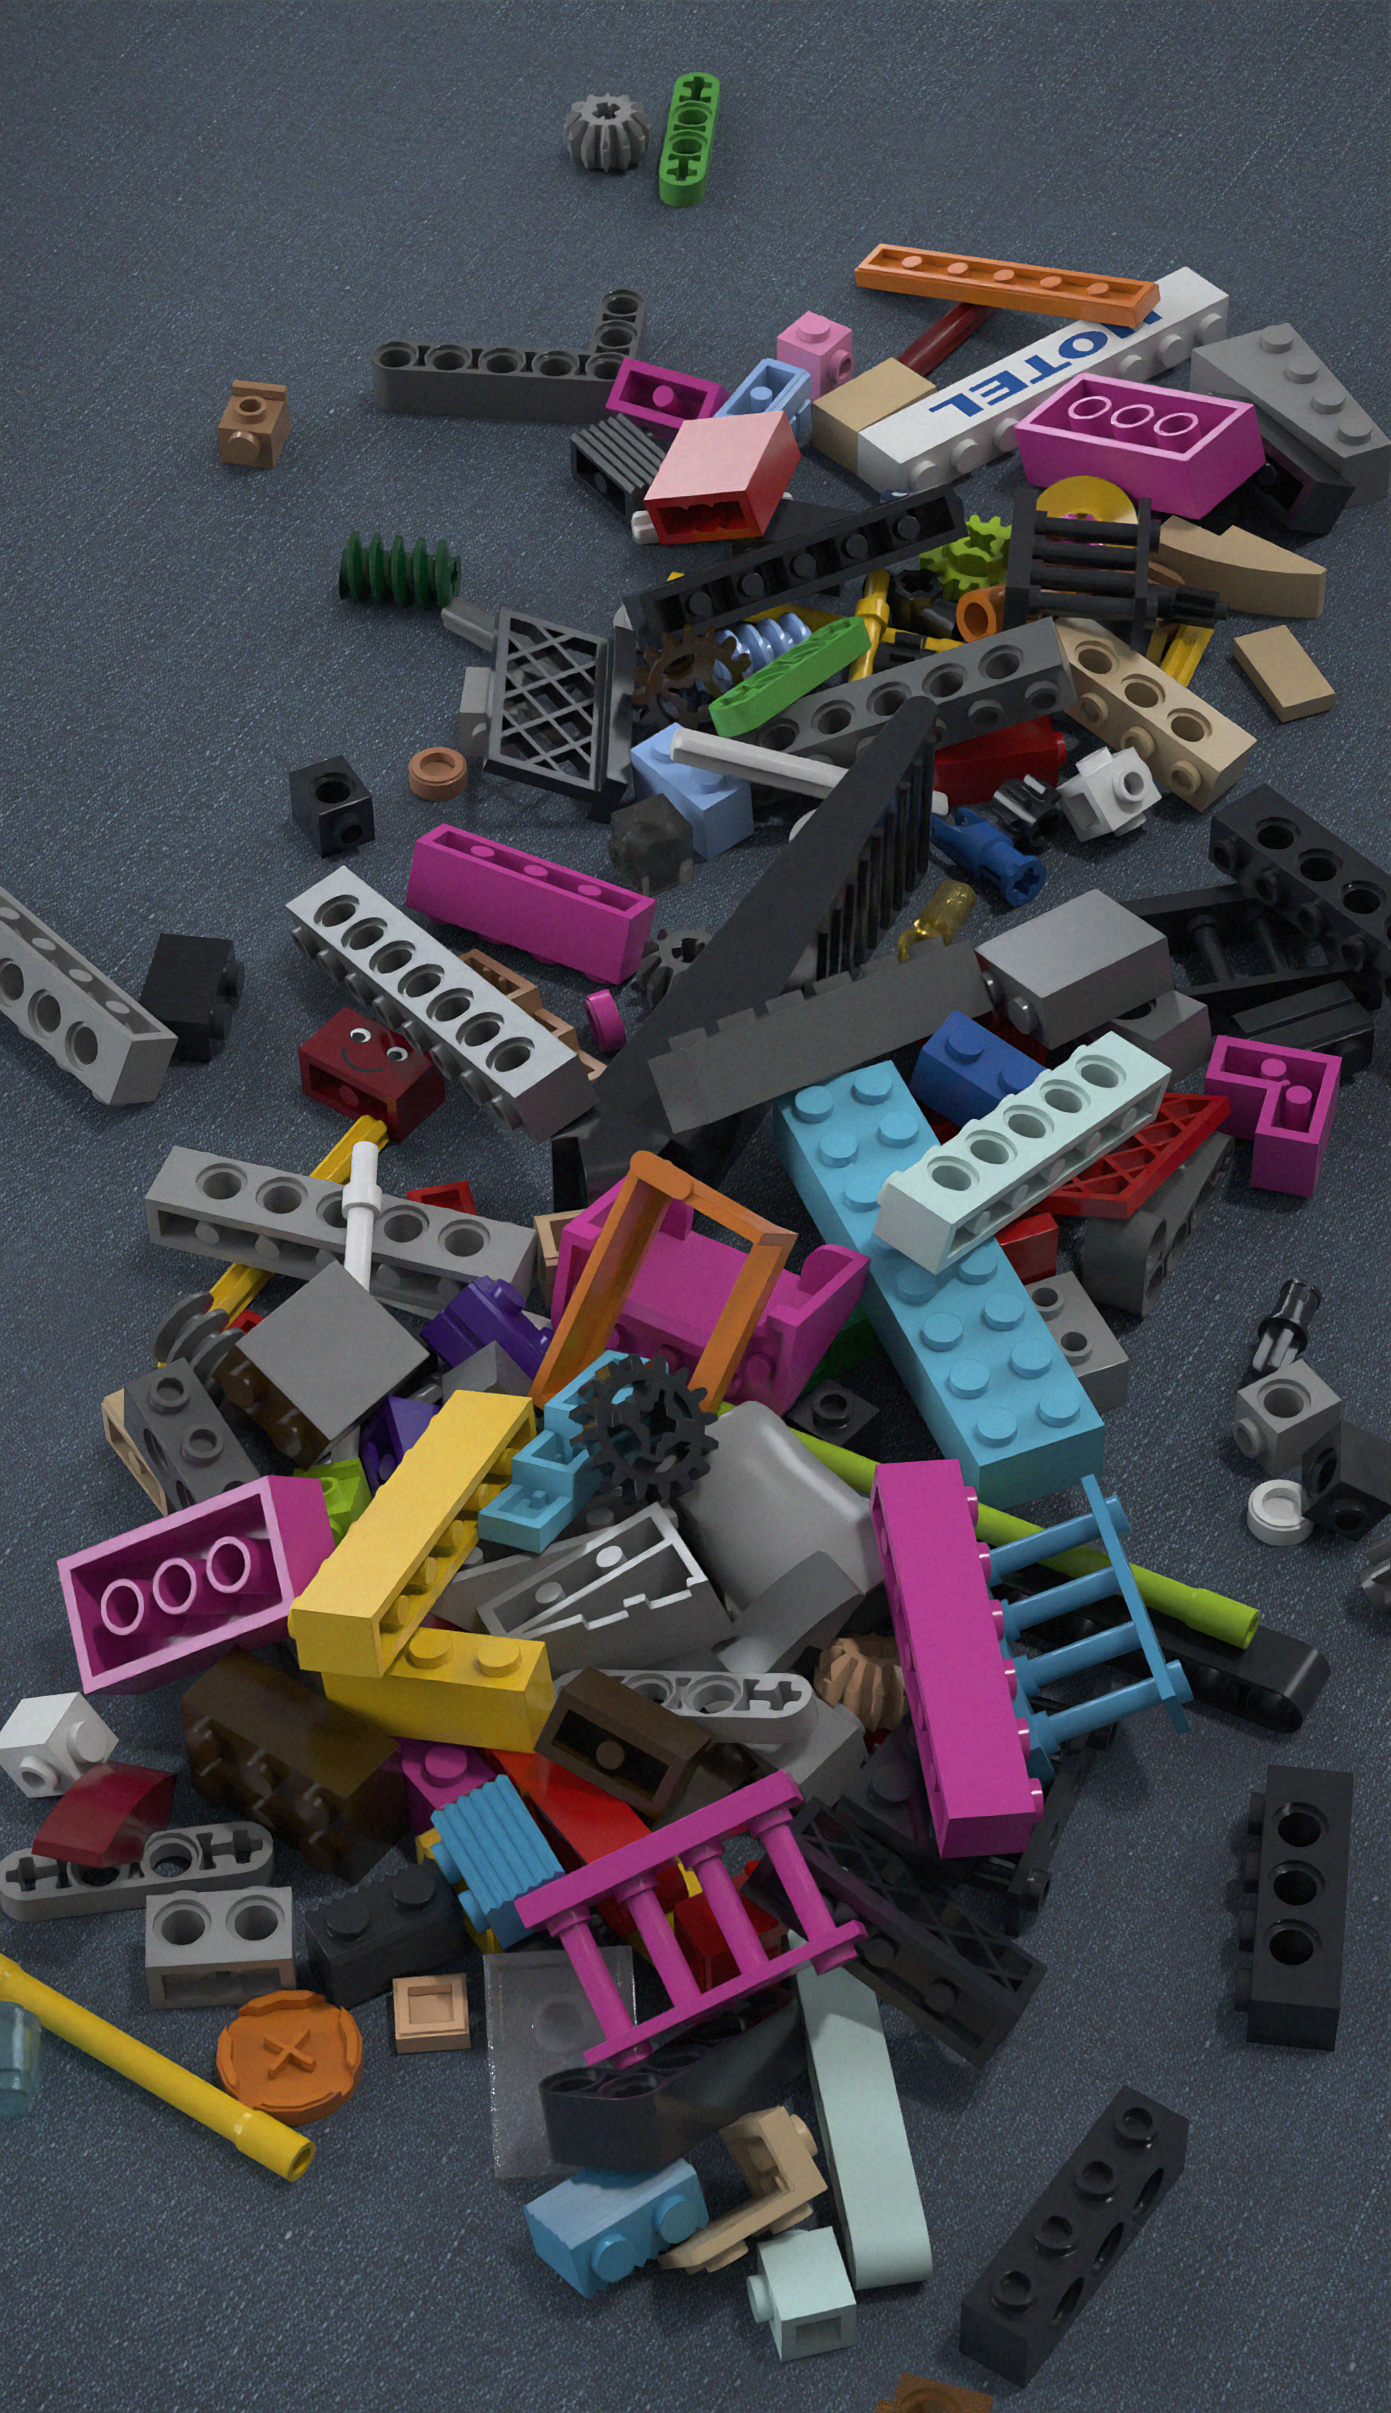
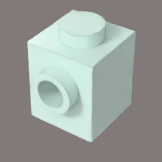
[747,2226,856,2362]

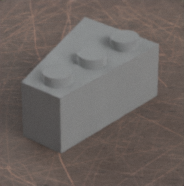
[476,1501,739,1683]

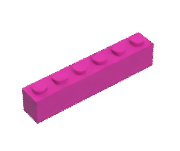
[869,1459,1044,1859]

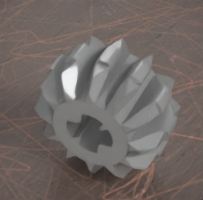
[564,92,650,173]

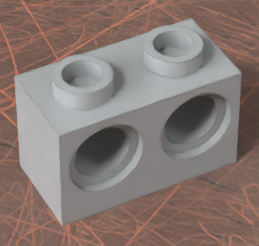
[145,1886,297,2010]

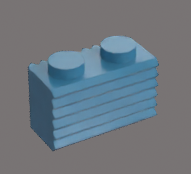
[430,1774,566,1949]
[523,2157,709,2299]

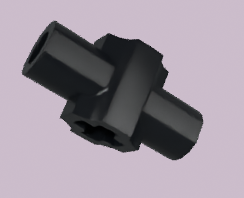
[862,568,965,642]

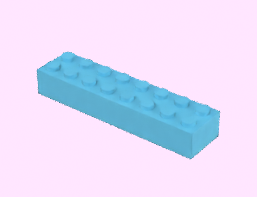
[772,1060,1105,1511]

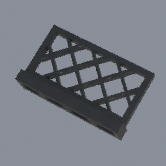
[482,607,637,825]
[739,1795,1049,2070]

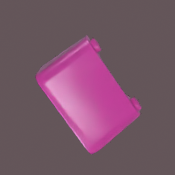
[551,1176,871,1418]

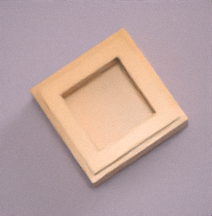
[393,1973,471,2054]

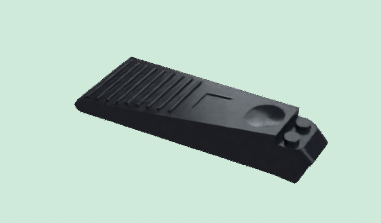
[550,696,937,1227]

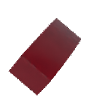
[31,1760,178,1868]

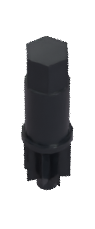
[1091,582,1230,629]

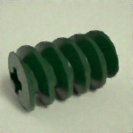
[339,531,462,610]

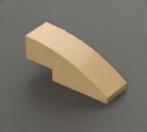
[1149,515,1327,618]

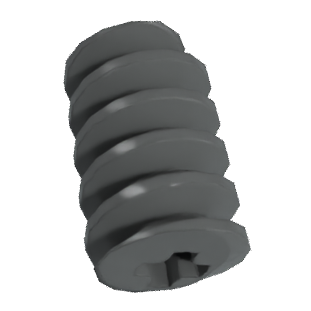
[150,1292,262,1439]

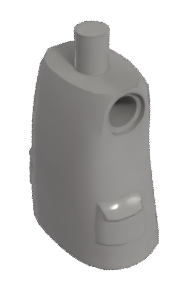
[655,1401,891,1677]

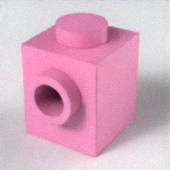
[777,311,855,405]

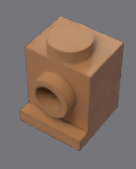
[218,380,291,469]

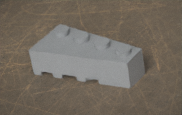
[1189,322,1391,509]

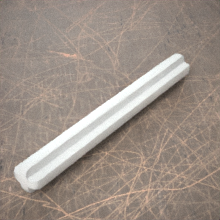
[669,727,949,827]

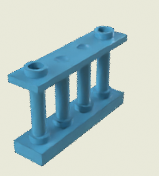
[986,1473,1194,1788]

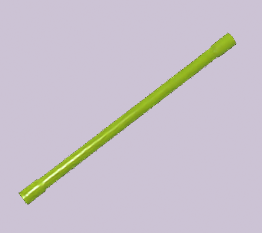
[602,1350,1261,1650]

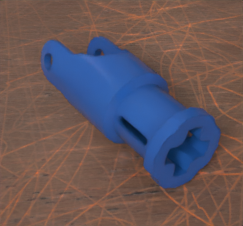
[930,807,1047,907]

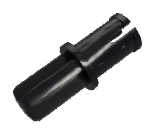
[1247,1278,1322,1384]

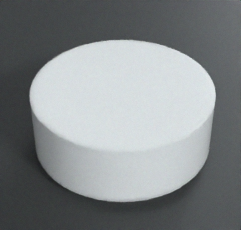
[1247,1480,1314,1546]

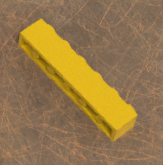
[288,1389,537,1680]

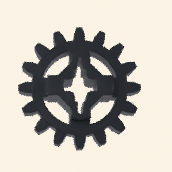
[568,1353,719,1506]

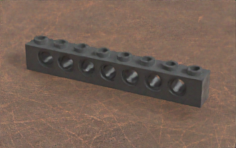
[285,865,601,1145]

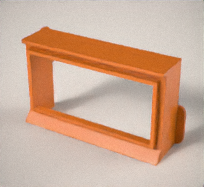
[526,1151,799,1470]

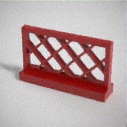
[1009,1092,1231,1224]

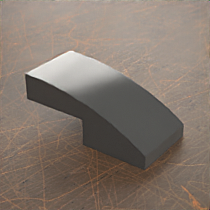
[711,1550,866,1673]

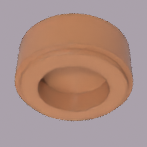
[409,747,468,801]

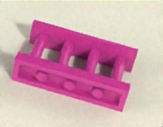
[513,1769,869,2070]

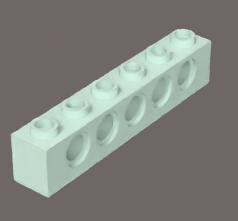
[873,1031,1172,1275]

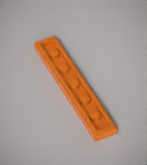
[854,243,1161,328]

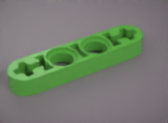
[659,72,720,207]
[708,616,872,737]

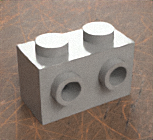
[1024,1271,1130,1413]

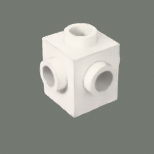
[1056,747,1162,842]

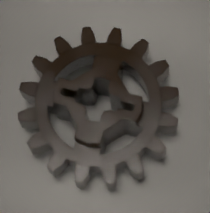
[633,624,753,736]

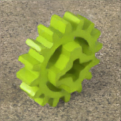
[919,514,1012,602]

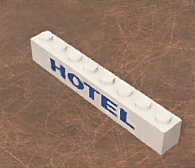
[857,266,1229,494]

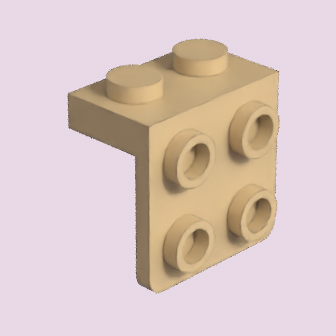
[656,2106,828,2275]

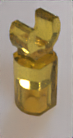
[898,878,976,963]

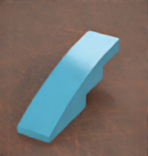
[478,1350,668,1553]

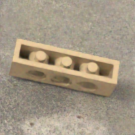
[1054,617,1258,812]

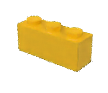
[321,1627,556,1754]

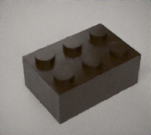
[180,1644,409,1887]

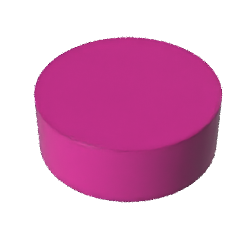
[583,989,627,1054]

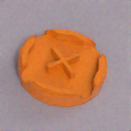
[216,1990,364,2126]

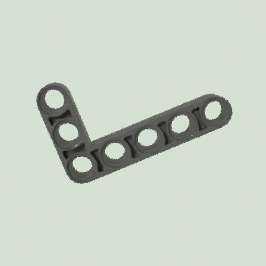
[371,288,648,424]

